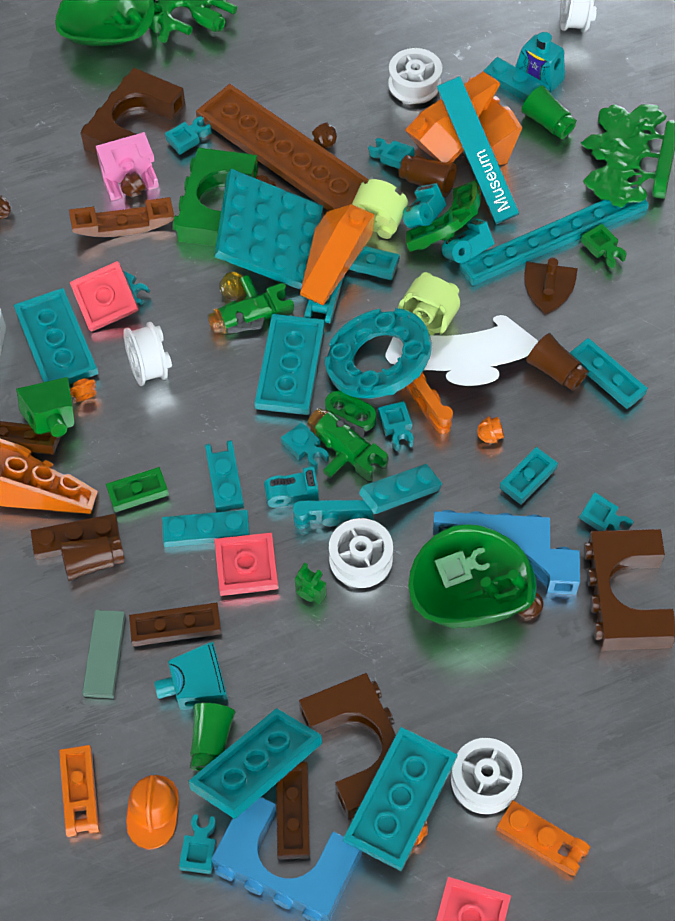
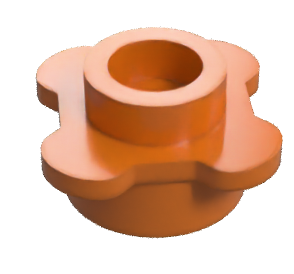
[70,378,97,402]

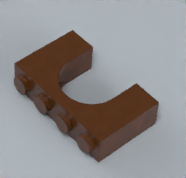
[80,68,186,154]
[584,529,675,651]
[299,673,396,820]

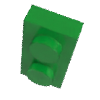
[106,467,169,512]

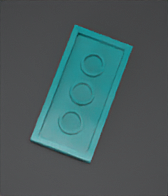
[13,288,99,384]
[254,314,325,415]
[189,708,322,819]
[343,727,458,871]

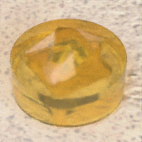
[219,272,245,300]

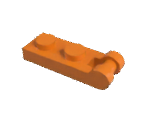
[405,372,453,434]
[59,745,100,837]
[496,800,590,876]

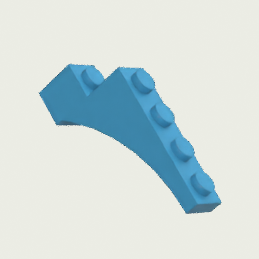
[433,510,580,595]

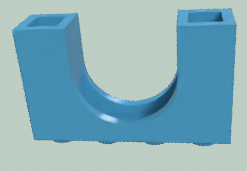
[211,797,362,921]

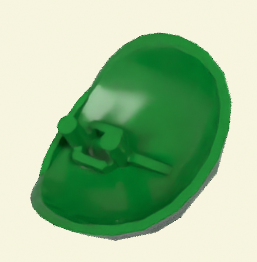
[55,0,155,46]
[408,524,536,629]

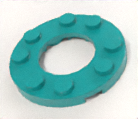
[325,308,432,398]

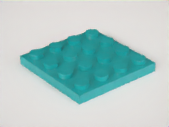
[214,169,323,290]

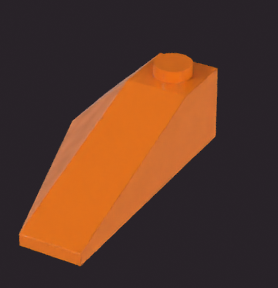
[405,71,500,163]
[468,77,522,165]
[300,204,375,306]
[0,439,98,514]

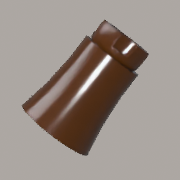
[399,155,457,198]
[526,333,589,391]
[60,535,124,582]

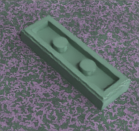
[82,610,126,699]

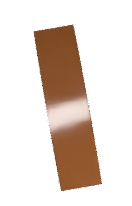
[69,197,175,237]

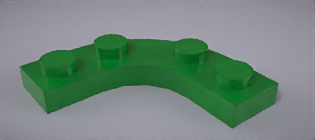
[406,180,481,252]

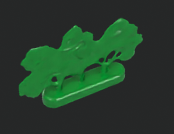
[581,104,675,208]

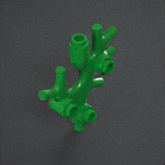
[149,0,237,43]

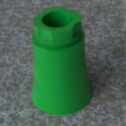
[521,85,577,139]
[190,703,236,772]

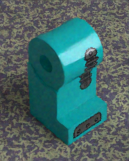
[403,183,447,229]
[442,218,495,263]
[264,466,319,508]

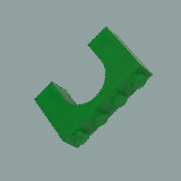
[173,147,258,247]

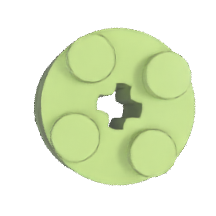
[352,179,408,239]
[398,272,460,335]

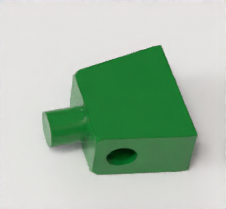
[16,377,74,437]

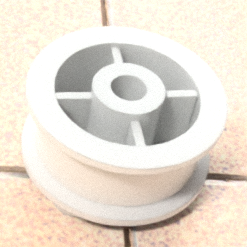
[560,0,596,33]
[388,48,442,105]
[124,322,172,386]
[329,518,393,588]
[451,738,522,814]

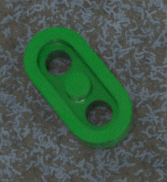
[325,391,376,432]

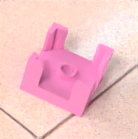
[96,132,159,201]

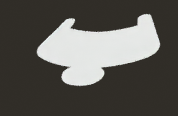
[385,315,538,386]

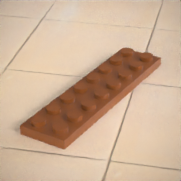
[196,84,369,211]

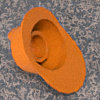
[126,775,179,849]

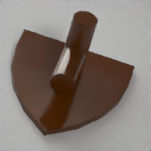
[524,258,578,315]

